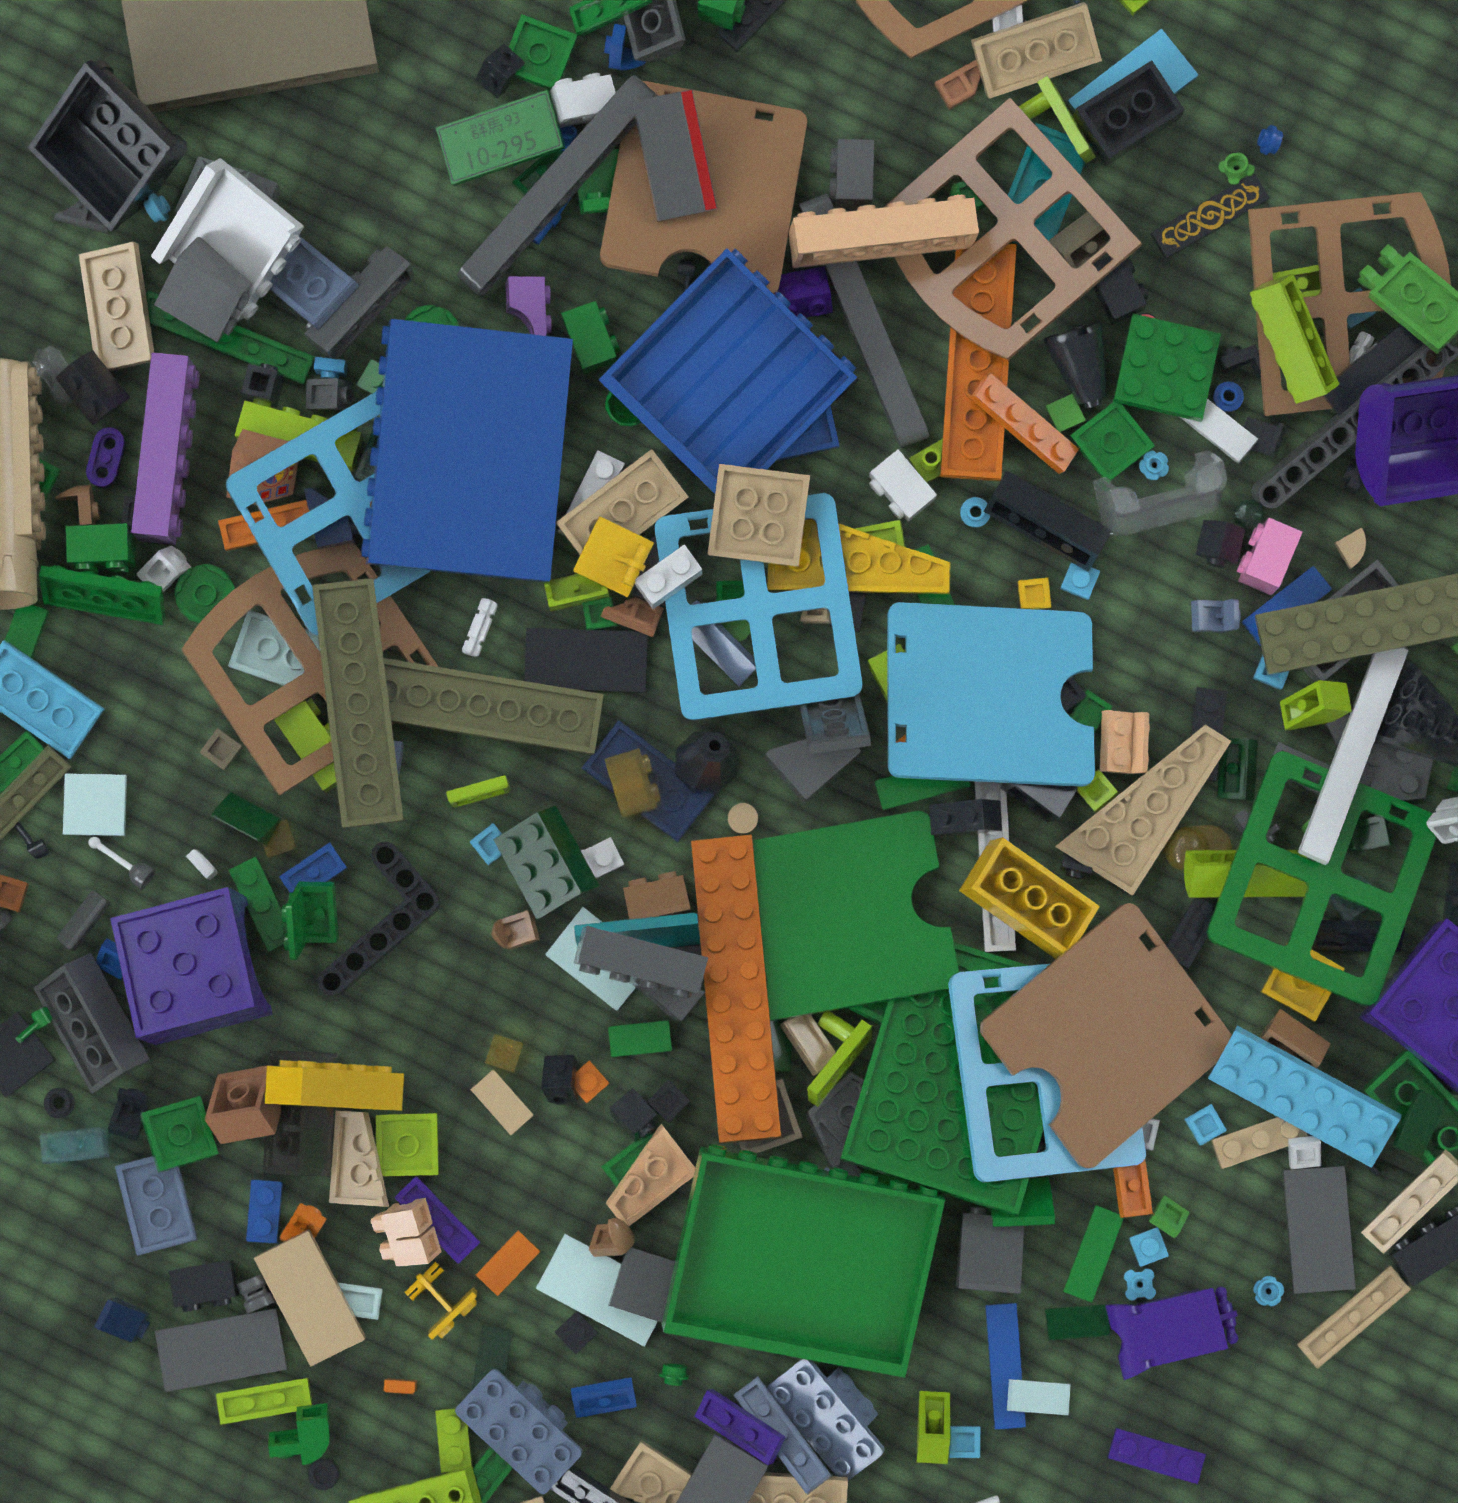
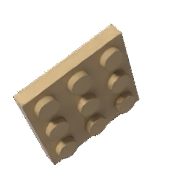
[708,464,810,567]

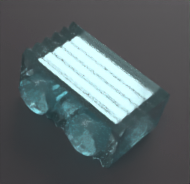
[40,1126,109,1164]

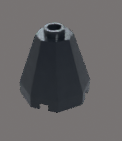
[675,731,737,794]

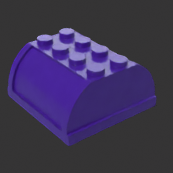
[1355,375,1458,506]

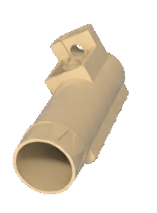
[0,358,46,610]

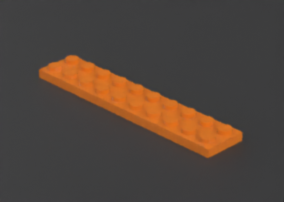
[691,835,781,1144]

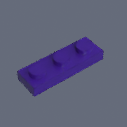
[394,1176,481,1264]
[694,1389,786,1465]
[1107,1428,1206,1484]

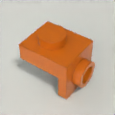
[280,1203,326,1242]

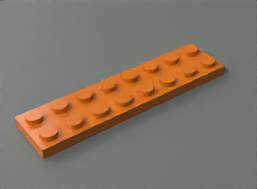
[940,242,1017,481]

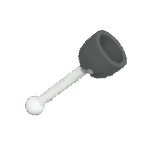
[88,837,156,890]

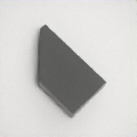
[54,200,110,234]

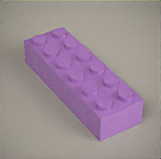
[131,352,200,545]

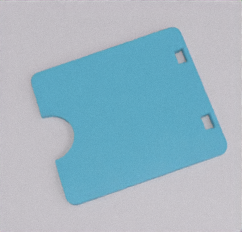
[887,602,1095,787]

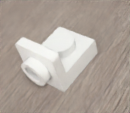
[137,546,191,592]
[581,837,624,879]

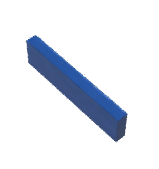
[985,1303,1026,1429]

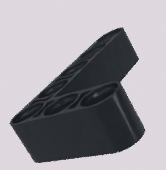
[318,841,440,996]

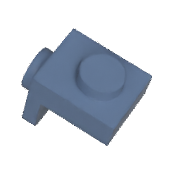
[1191,599,1241,633]

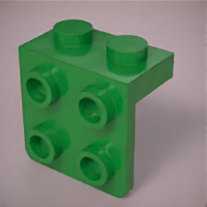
[282,881,339,960]

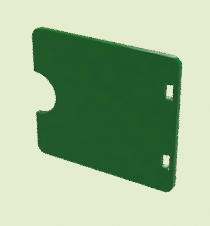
[753,811,959,1022]

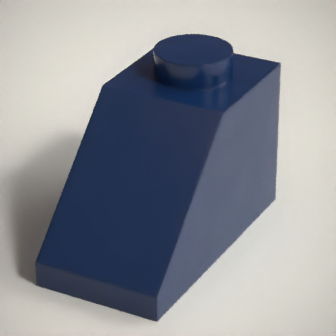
[304,488,359,550]
[94,1297,150,1343]

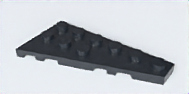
[1374,659,1458,767]

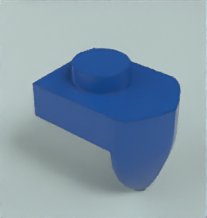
[604,24,646,70]

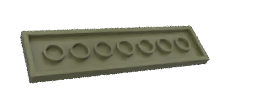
[1255,573,1458,676]
[312,578,404,829]
[383,658,604,755]

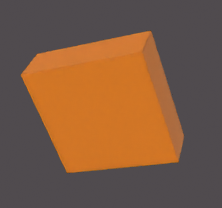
[384,1378,417,1394]

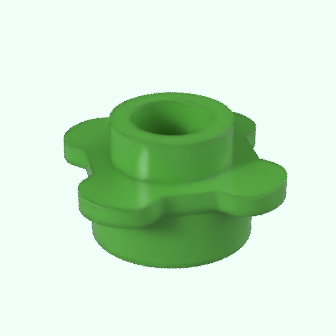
[1219,152,1254,185]

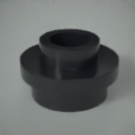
[44,1088,75,1118]

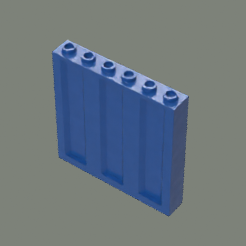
[599,248,857,494]

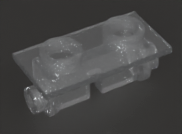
[32,345,72,410]

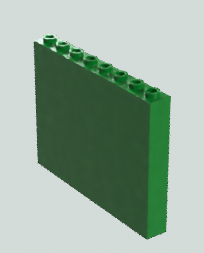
[662,1144,945,1378]

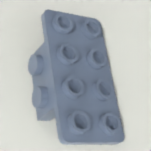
[767,1359,885,1481]
[455,1369,582,1494]

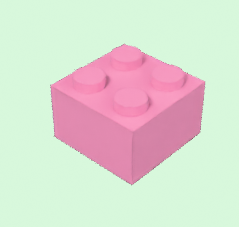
[1236,518,1303,595]

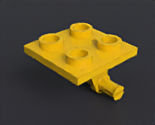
[573,516,654,598]
[404,1261,477,1340]

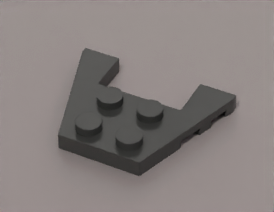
[1325,715,1433,801]
[805,1072,864,1177]

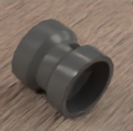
[236,1274,276,1313]

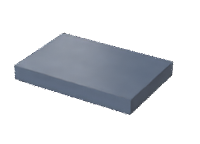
[270,236,359,330]
[115,1156,198,1256]

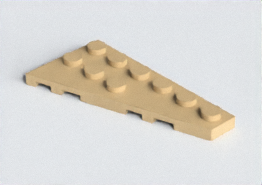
[1055,725,1231,896]

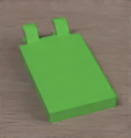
[1358,244,1458,354]

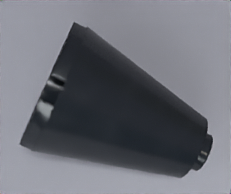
[1043,322,1107,408]

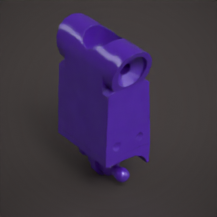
[1105,1287,1239,1380]

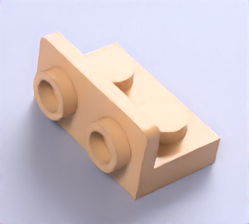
[1100,710,1150,774]

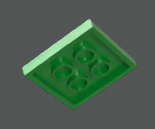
[1113,314,1221,422]

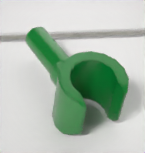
[16,1007,52,1043]

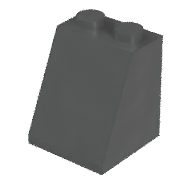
[154,237,251,342]
[765,739,861,804]
[955,1207,1024,1294]

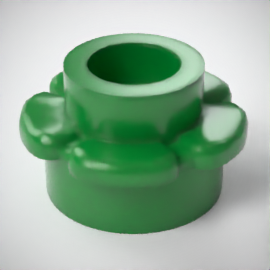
[659,1363,689,1386]

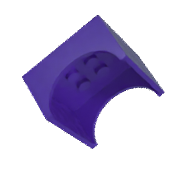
[110,887,273,1045]
[1359,918,1458,1095]

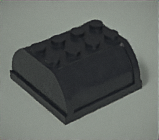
[27,60,188,231]

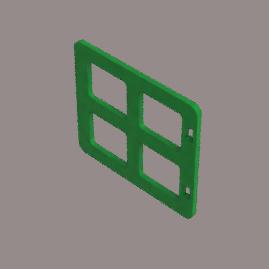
[1207,751,1436,1006]

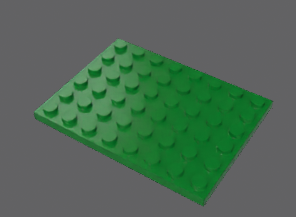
[840,942,1043,1216]

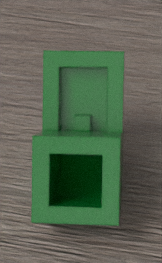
[268,1403,330,1465]

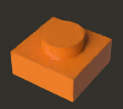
[574,1060,610,1103]

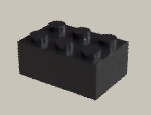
[1073,60,1185,166]

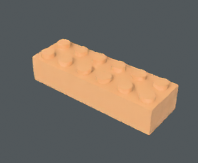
[788,195,979,268]

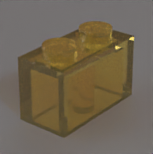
[604,748,661,820]

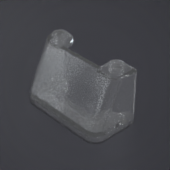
[1093,450,1227,537]

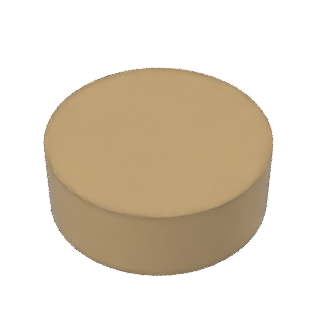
[728,803,758,834]

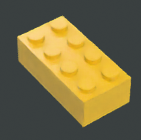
[959,837,1100,959]
[265,1060,404,1111]

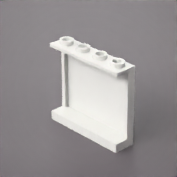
[151,158,304,322]

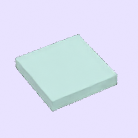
[63,774,127,836]

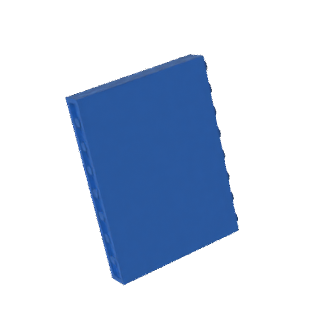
[361,319,573,582]

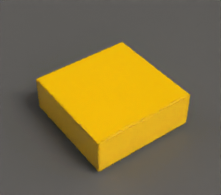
[1017,578,1051,610]

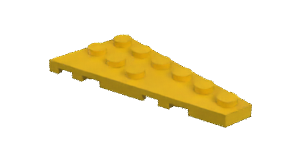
[767,519,951,594]

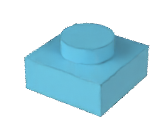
[1060,562,1100,600]
[1129,1227,1169,1267]

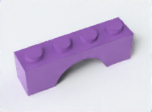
[505,277,551,336]

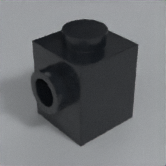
[241,363,285,407]
[1195,520,1245,568]
[610,1088,658,1142]

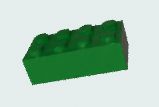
[1359,1050,1458,1166]

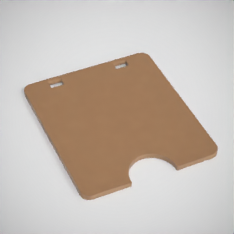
[600,81,807,295]
[980,903,1232,1168]

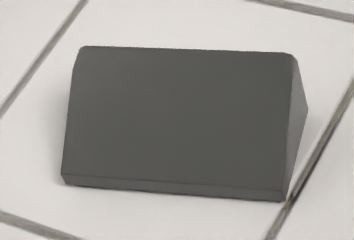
[57,890,111,951]

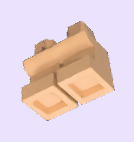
[371,1198,442,1266]

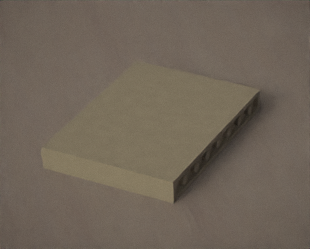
[121,0,380,113]

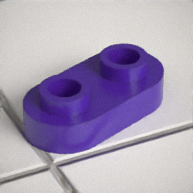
[86,427,125,488]

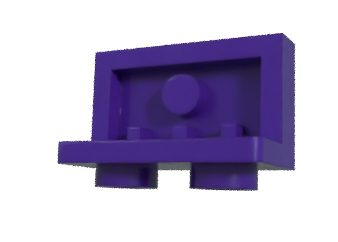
[778,266,833,318]

